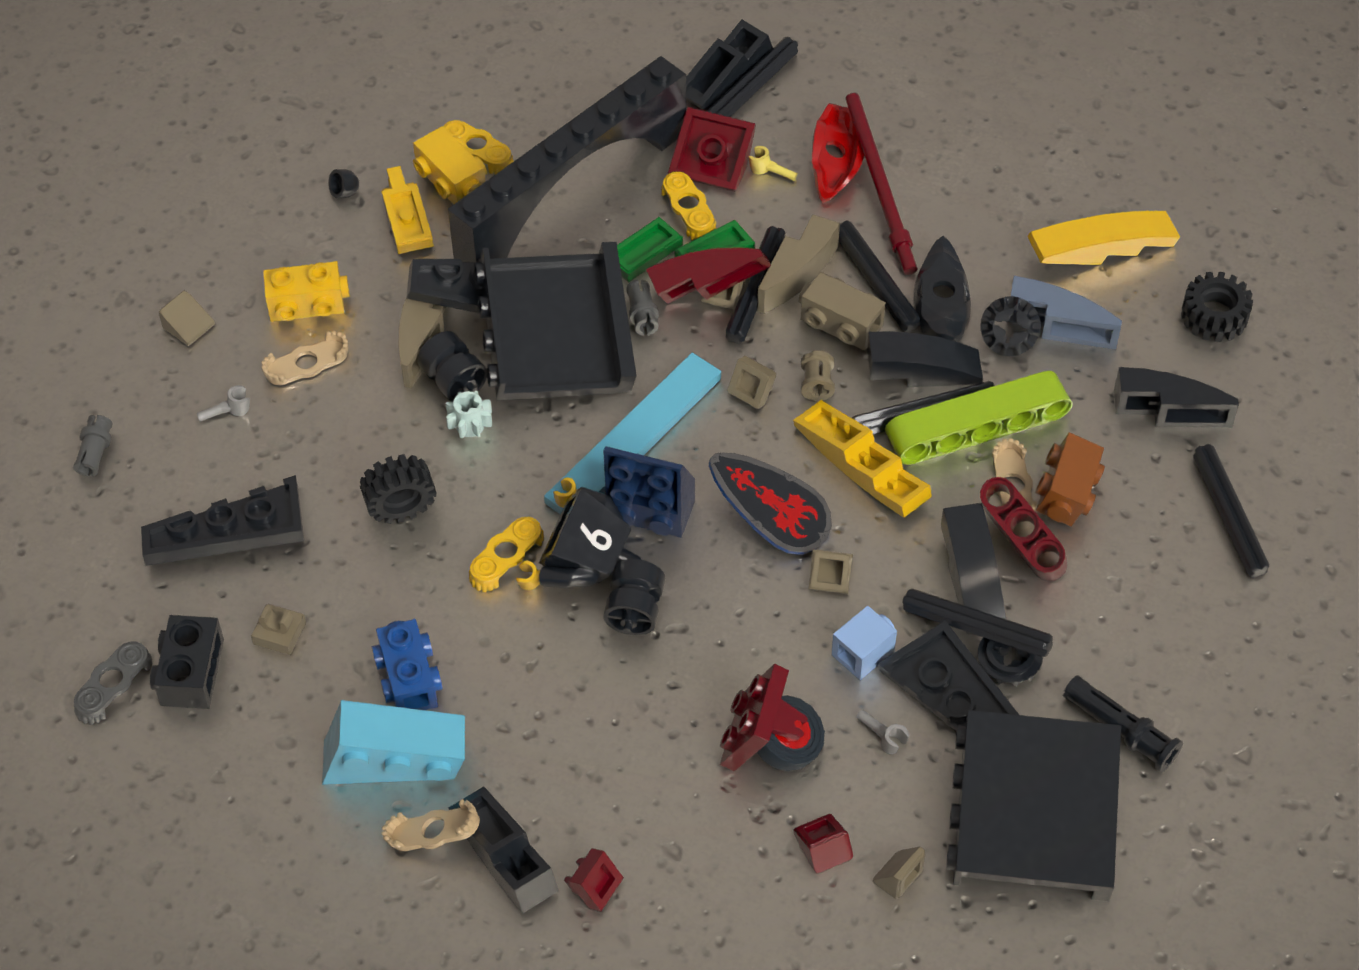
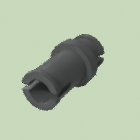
[626,280,659,336]
[73,415,113,476]

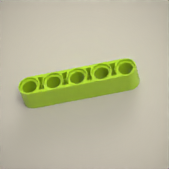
[885,370,1073,465]

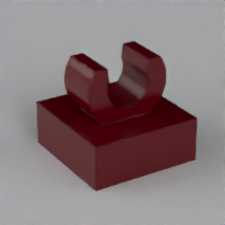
[564,848,624,911]

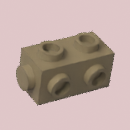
[798,272,886,351]

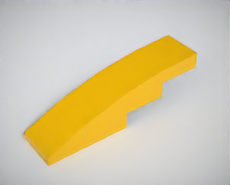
[1027,211,1180,265]
[793,400,932,518]

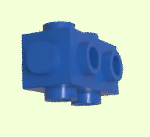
[371,619,443,710]

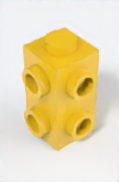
[413,126,487,204]
[263,261,350,322]

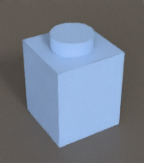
[831,606,897,681]

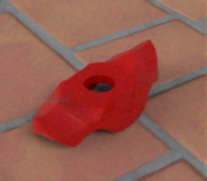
[812,103,864,203]

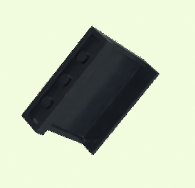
[474,242,637,401]
[946,710,1121,902]

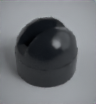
[328,169,359,198]

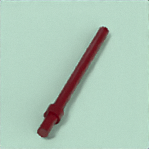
[845,93,918,275]

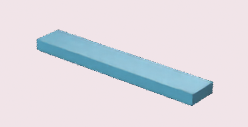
[544,352,721,515]

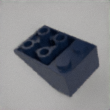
[603,446,695,538]

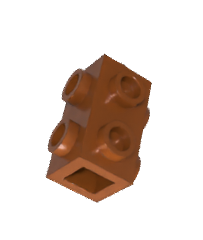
[1035,432,1105,527]

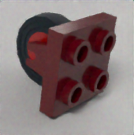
[720,664,825,771]

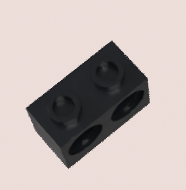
[150,615,224,709]

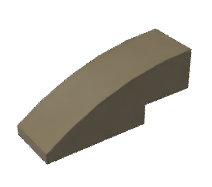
[757,214,840,314]
[398,299,446,389]

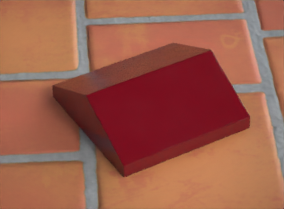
[668,107,756,192]

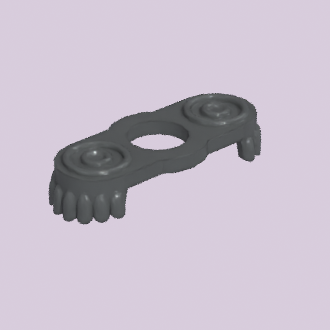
[74,641,152,725]

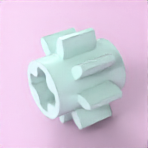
[446,391,492,438]

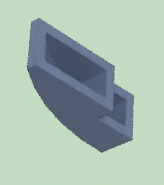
[1006,276,1122,350]

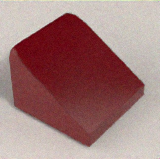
[793,813,853,873]

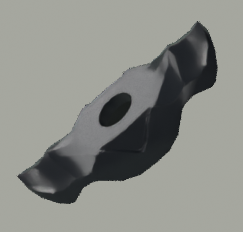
[913,236,971,341]

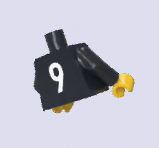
[516,477,641,590]

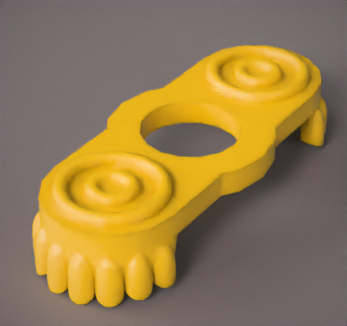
[443,120,514,175]
[661,172,716,240]
[469,517,544,592]

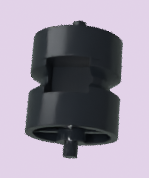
[417,331,487,402]
[603,559,665,635]

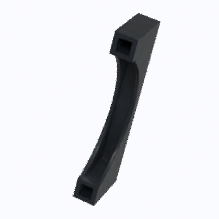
[448,56,686,262]

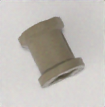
[801,351,835,401]

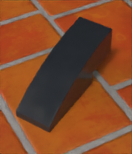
[686,19,773,110]
[867,331,983,388]
[1114,367,1239,428]
[941,503,1006,634]
[448,786,559,914]

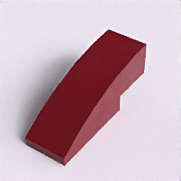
[646,247,771,304]

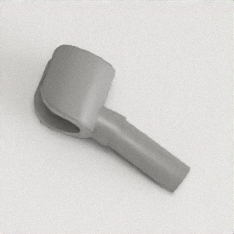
[197,385,250,422]
[857,710,909,754]

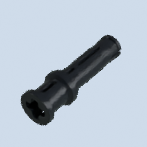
[1063,675,1183,772]

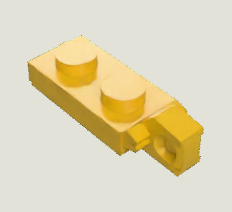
[382,166,434,254]

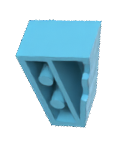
[322,700,465,785]

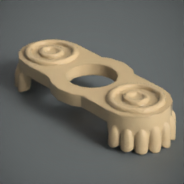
[261,331,348,385]
[992,438,1037,523]
[381,799,480,851]

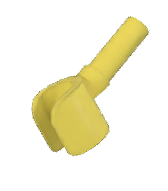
[748,146,798,181]

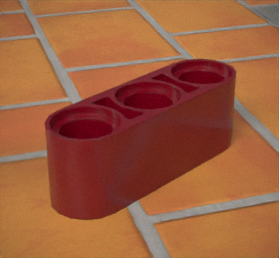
[980,477,1068,581]

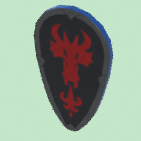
[709,453,832,555]

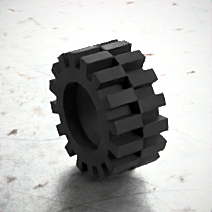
[1181,272,1253,342]
[360,454,437,524]

